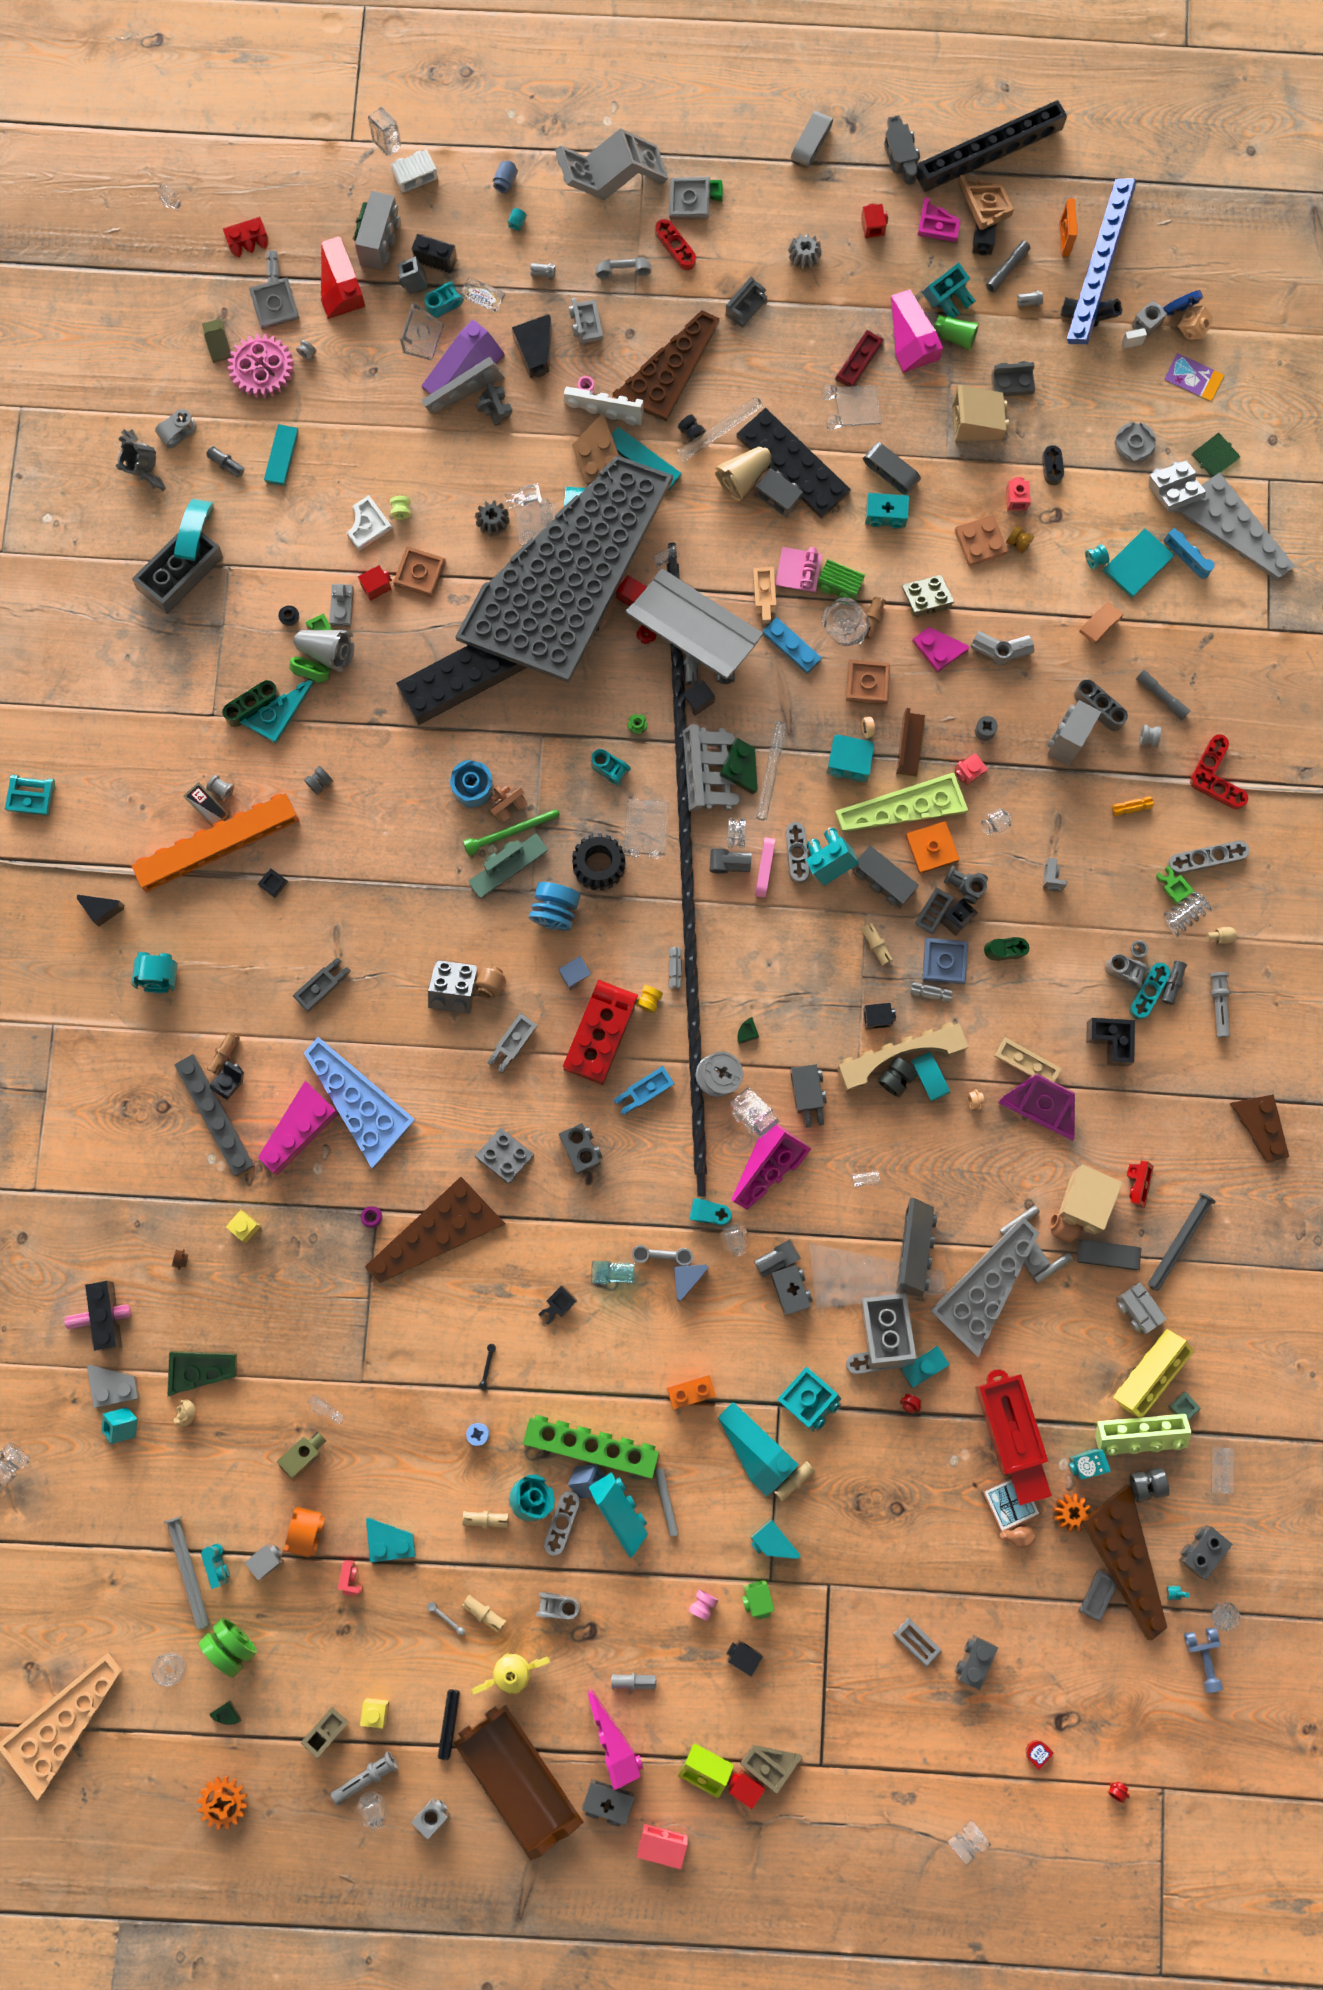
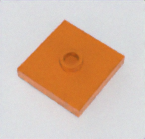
[1059,198,1077,257]
[905,821,960,874]

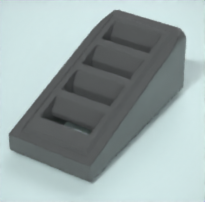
[915,887,954,934]

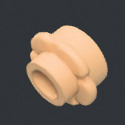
[967,1089,984,1110]

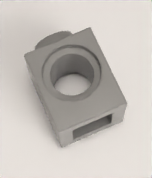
[1132,301,1167,339]
[244,1543,283,1580]
[411,1798,449,1840]

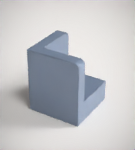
[559,956,591,991]
[568,1464,606,1499]

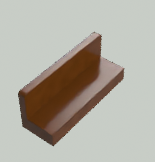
[896,707,925,777]

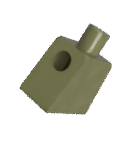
[277,1432,326,1481]

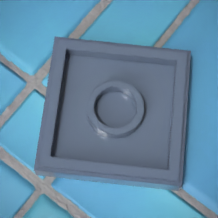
[922,938,968,984]

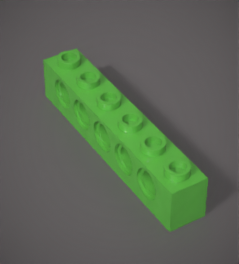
[523,1415,659,1478]

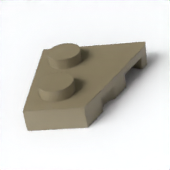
[740,1745,803,1794]

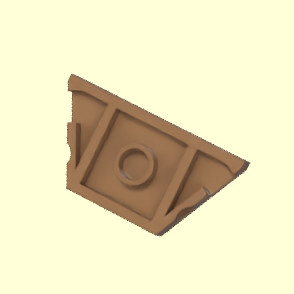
[958,175,1014,230]
[572,414,619,485]

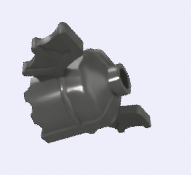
[115,429,166,491]

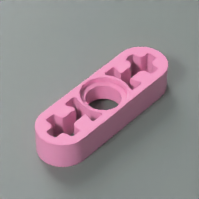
[755,837,775,898]

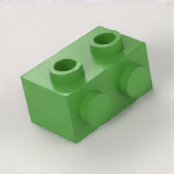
[742,1580,775,1619]

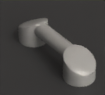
[595,257,651,279]
[632,1245,693,1266]

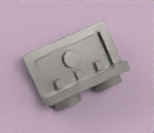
[569,298,603,344]

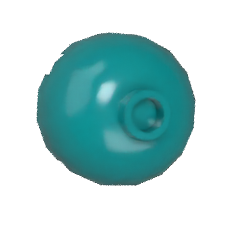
[509,1475,555,1522]

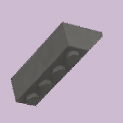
[896,1197,937,1297]

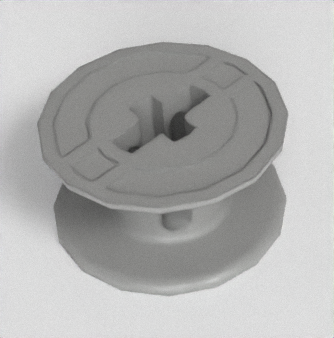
[696,1051,743,1097]

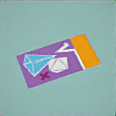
[1164,353,1224,401]

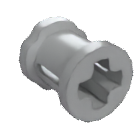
[206,774,234,801]

